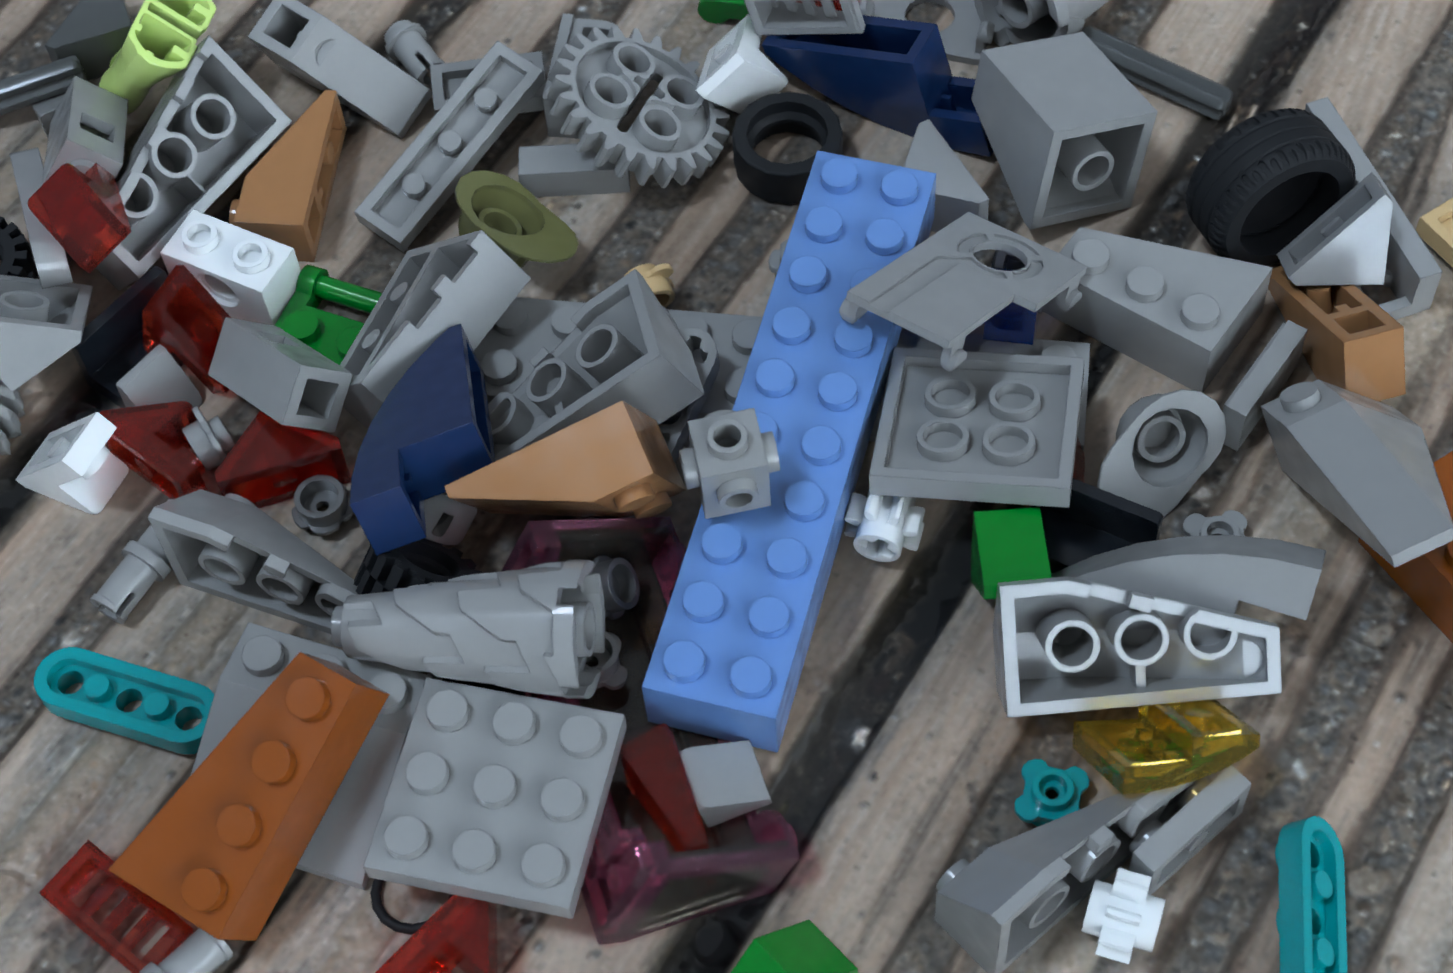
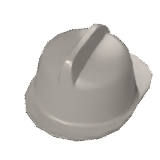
[1097,389,1227,518]

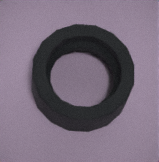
[732,92,843,204]

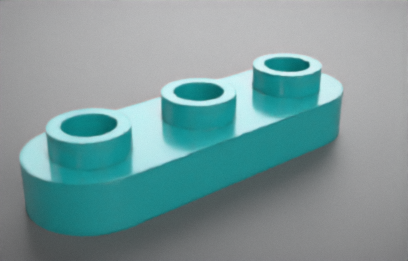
[34,647,215,755]
[1275,816,1348,973]

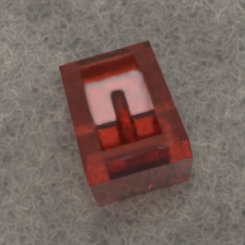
[214,410,351,508]

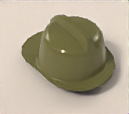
[455,170,579,268]

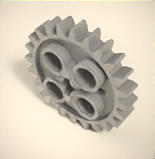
[546,25,730,188]

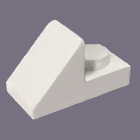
[696,14,788,114]
[15,412,129,515]

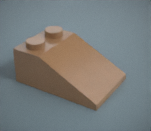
[444,400,686,520]

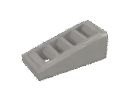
[744,0,866,35]

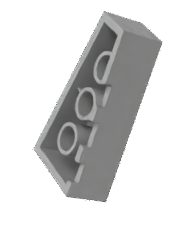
[76,35,292,291]

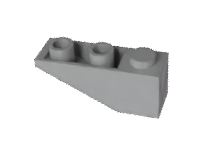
[248,0,433,139]

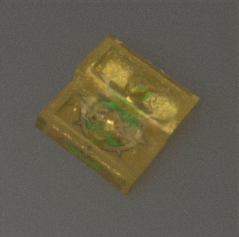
[1073,699,1261,794]

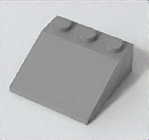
[190,622,433,890]

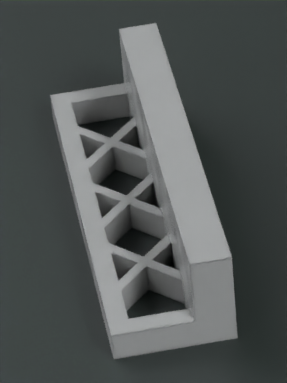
[1305,97,1443,320]

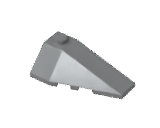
[148,489,358,634]
[993,576,1282,718]
[934,764,1199,973]

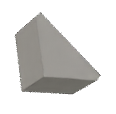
[903,119,989,232]
[1277,172,1393,286]

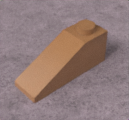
[229,90,347,262]
[1268,266,1406,402]

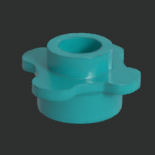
[1014,759,1089,827]

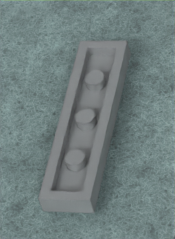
[354,40,545,252]

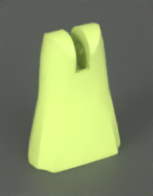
[99,0,216,114]

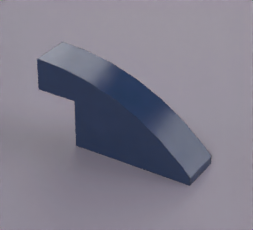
[761,15,993,157]
[350,323,496,556]

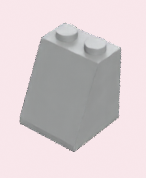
[971,32,1158,230]

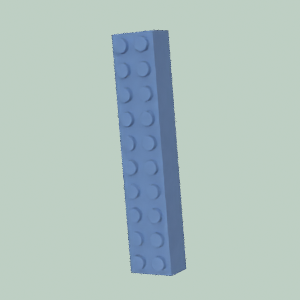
[642,150,936,753]

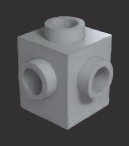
[679,408,780,519]

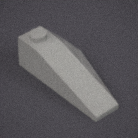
[488,269,705,461]
[1261,379,1453,568]

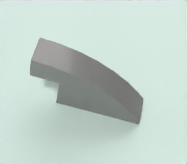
[1051,535,1327,620]

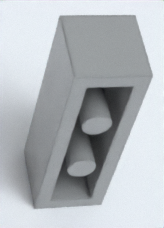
[518,144,630,197]

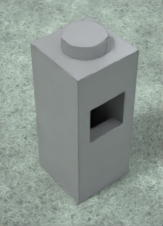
[42,76,128,210]
[208,317,353,433]

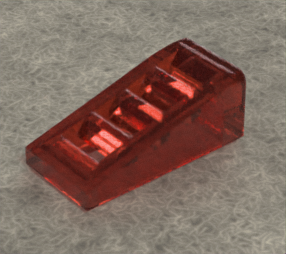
[621,723,711,883]
[39,840,194,973]

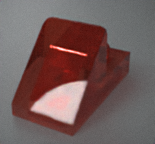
[27,163,132,274]
[142,265,231,393]
[100,401,208,499]
[375,895,498,973]

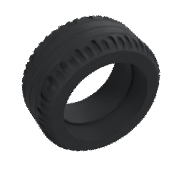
[1186,108,1356,266]

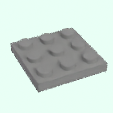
[869,347,1085,508]
[363,677,627,919]

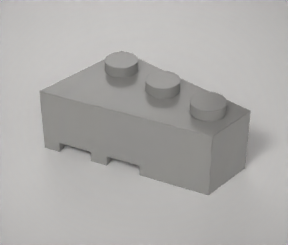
[1043,227,1273,392]
[340,230,531,429]

